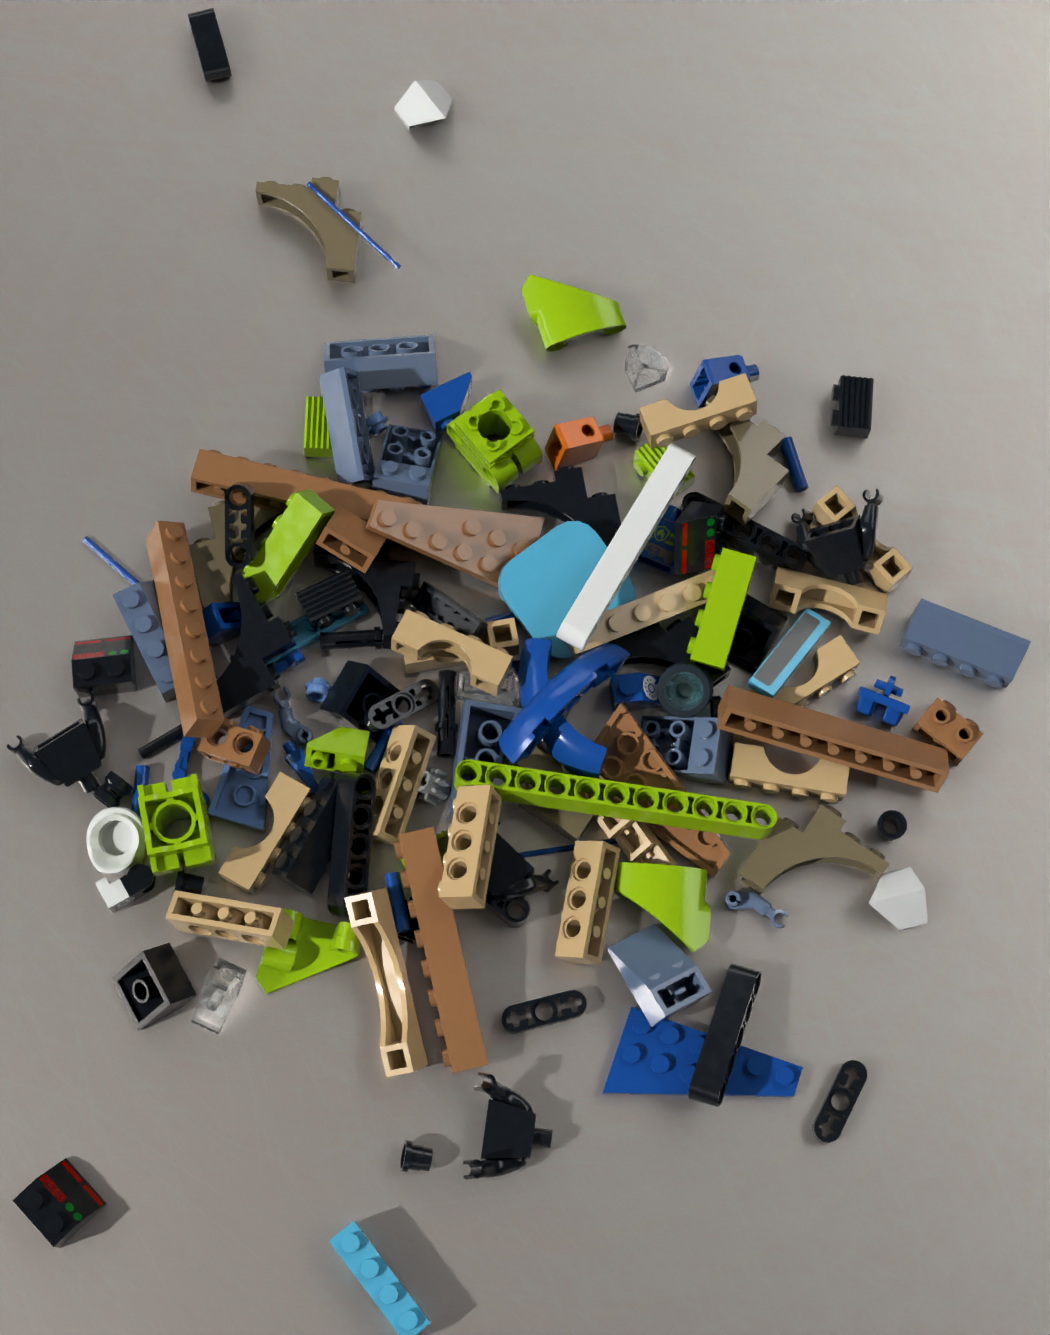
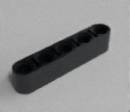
[680,492,808,572]
[327,772,376,919]
[688,964,761,1107]

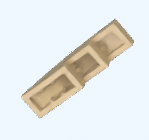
[579,775,678,866]

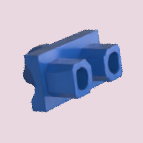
[856,676,911,727]

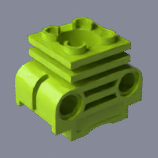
[446,389,543,494]
[137,774,216,876]

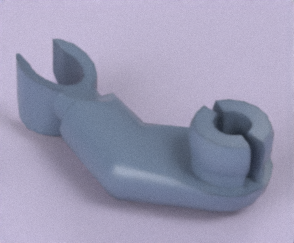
[273,687,313,746]
[725,890,789,929]

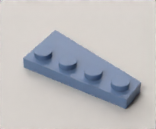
[208,705,274,832]

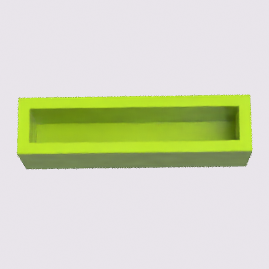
[243,489,335,603]
[687,548,757,671]

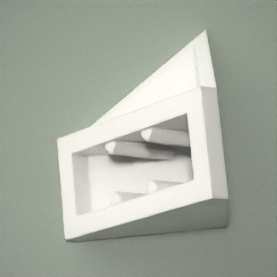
[394,80,453,129]
[868,867,928,931]

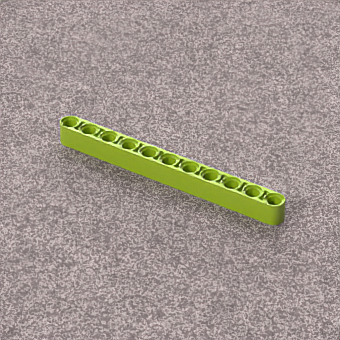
[454,759,778,840]

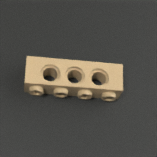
[372,725,436,845]
[438,785,502,909]
[555,841,621,965]
[165,890,294,950]

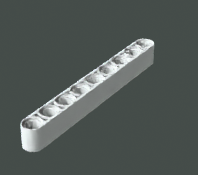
[556,443,696,651]

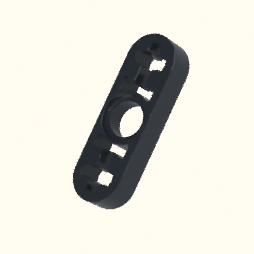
[363,679,439,733]
[501,990,587,1034]
[812,1060,867,1143]

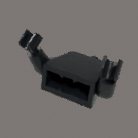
[791,489,884,585]
[7,693,106,793]
[466,821,559,902]
[463,1072,553,1180]

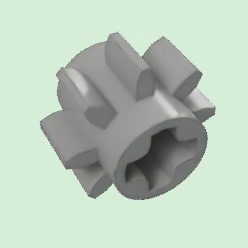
[417,767,451,805]

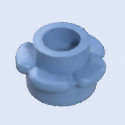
[366,411,388,436]
[305,678,332,703]

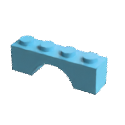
[329,1221,431,1335]

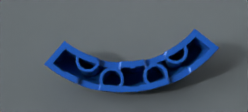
[518,638,607,779]
[499,643,630,764]

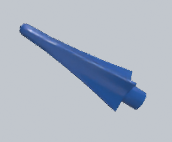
[282,740,318,795]

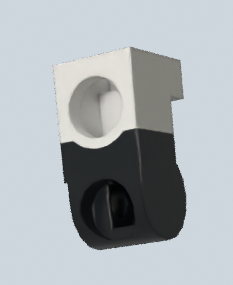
[95,864,157,913]

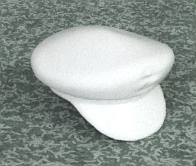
[87,807,146,874]

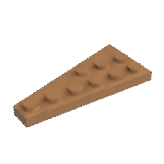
[366,500,545,587]
[572,702,732,877]

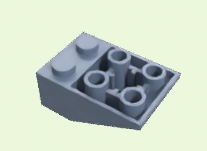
[372,424,443,505]
[641,716,734,784]
[606,924,712,1027]

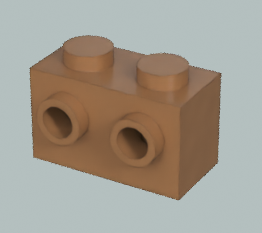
[315,505,386,573]
[911,697,984,766]

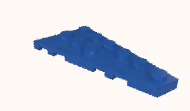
[602,1007,803,1097]

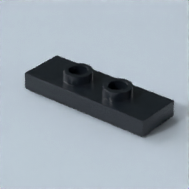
[410,581,488,639]

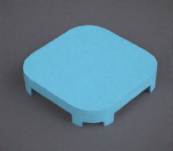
[498,521,635,658]

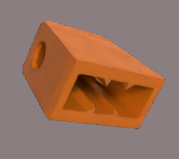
[544,417,614,471]

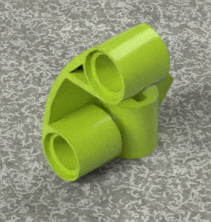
[521,274,627,352]
[614,862,711,952]
[256,908,362,994]

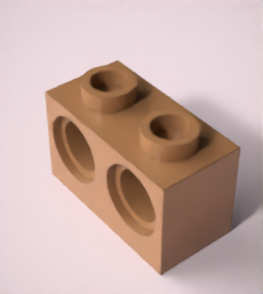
[197,718,271,775]

